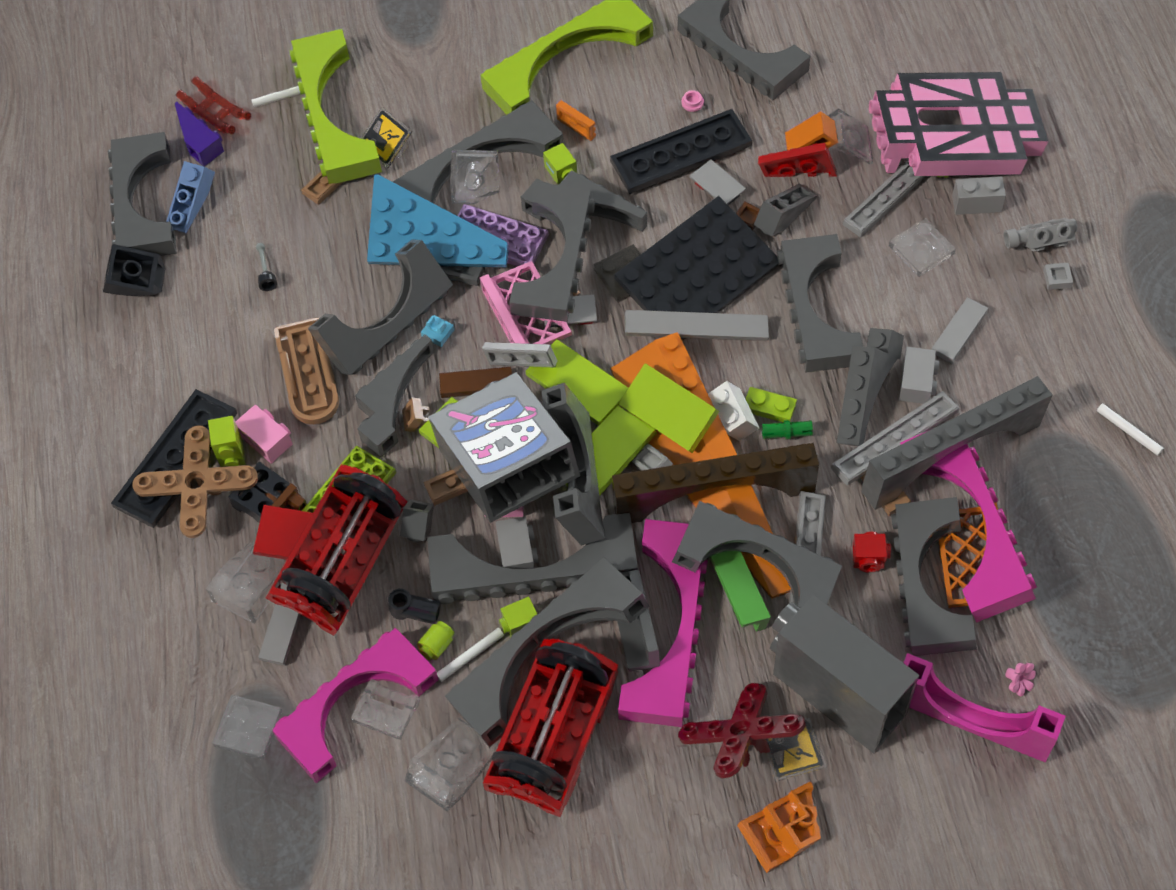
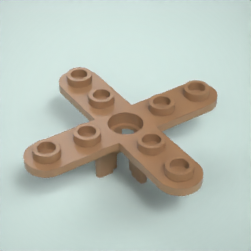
[132,426,258,538]

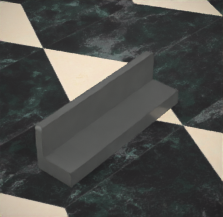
[617,570,660,672]

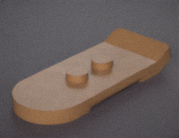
[274,318,339,424]

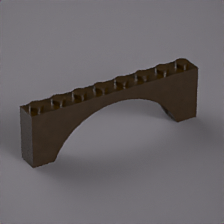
[612,442,819,523]

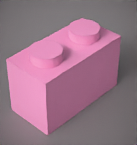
[236,405,293,463]

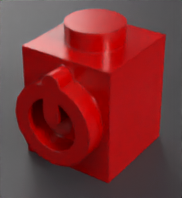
[852,531,891,573]

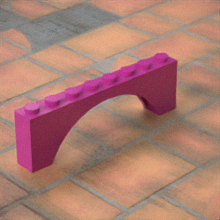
[900,431,1037,623]
[618,519,708,727]

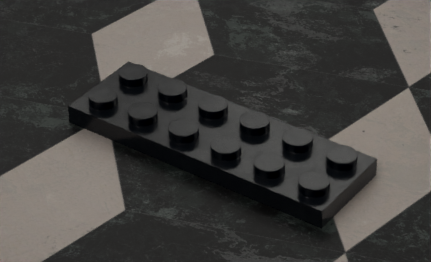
[610,109,752,194]
[111,389,237,528]

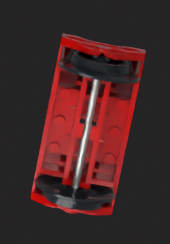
[265,464,408,636]
[483,639,618,818]

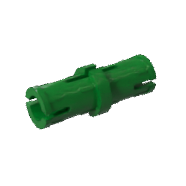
[762,420,813,440]

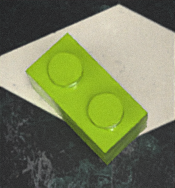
[208,416,246,467]

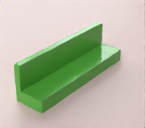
[710,551,771,632]

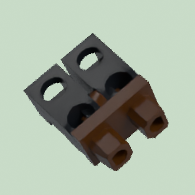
[228,462,307,523]

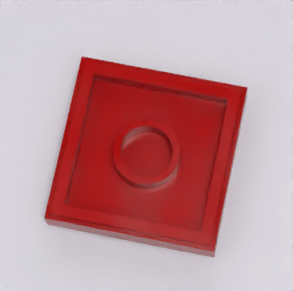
[253,505,312,560]

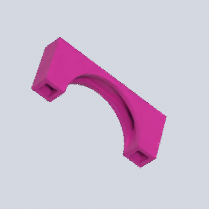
[272,627,439,783]
[903,653,1066,762]

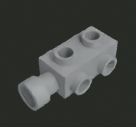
[1003,218,1077,251]

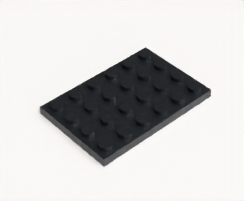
[614,195,779,341]

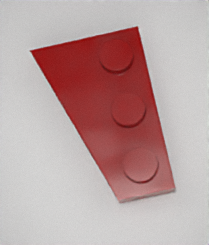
[758,143,837,177]

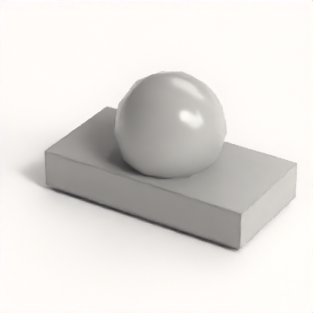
[631,444,673,471]

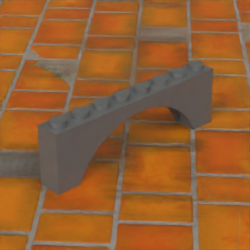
[392,100,564,204]
[861,376,1053,510]
[427,513,638,604]
[445,557,649,748]

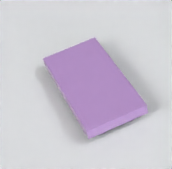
[458,204,549,267]

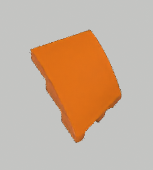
[737,781,821,873]

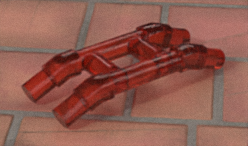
[175,76,251,134]

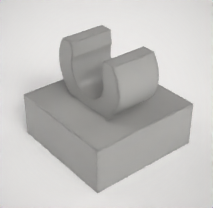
[1043,263,1073,290]

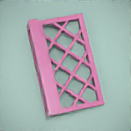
[480,261,572,345]

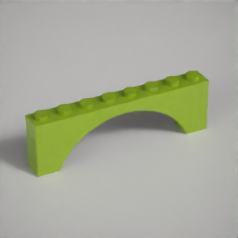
[480,0,653,115]
[289,29,382,184]

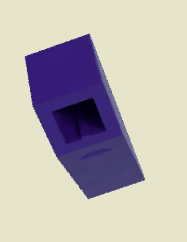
[174,102,224,167]

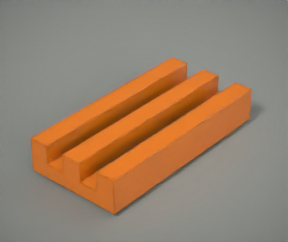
[556,100,596,141]

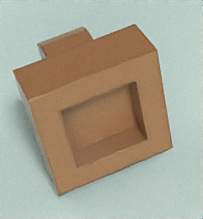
[402,398,430,432]

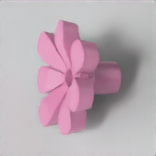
[1005,663,1036,697]

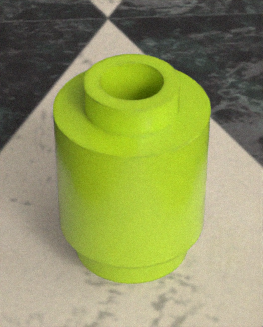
[417,621,455,661]

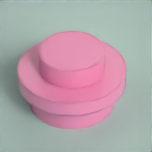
[682,90,704,112]

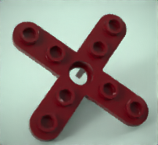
[678,683,806,778]

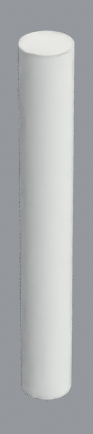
[251,86,300,108]
[1097,403,1164,456]
[437,628,504,682]

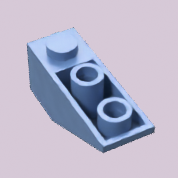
[166,161,215,233]

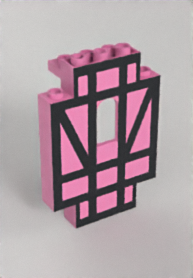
[869,72,1048,176]

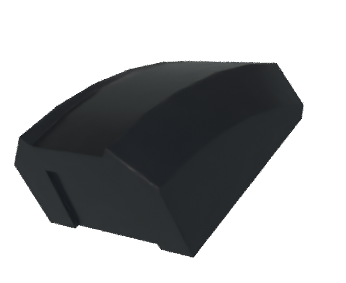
[103,244,165,296]

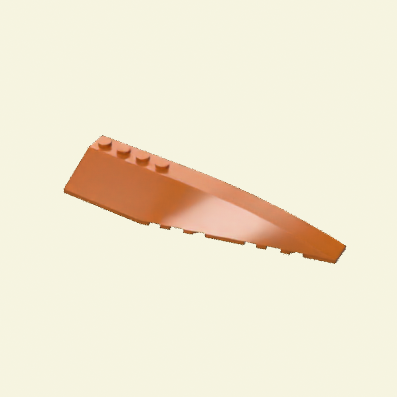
[611,332,791,599]

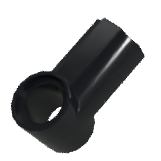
[388,588,441,624]

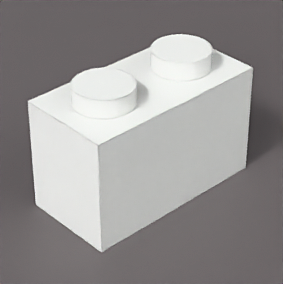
[708,381,759,441]

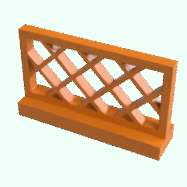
[939,502,998,608]

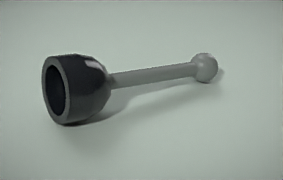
[256,243,277,291]

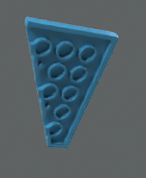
[367,175,508,267]

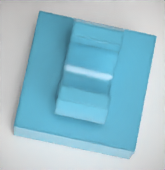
[421,315,454,347]

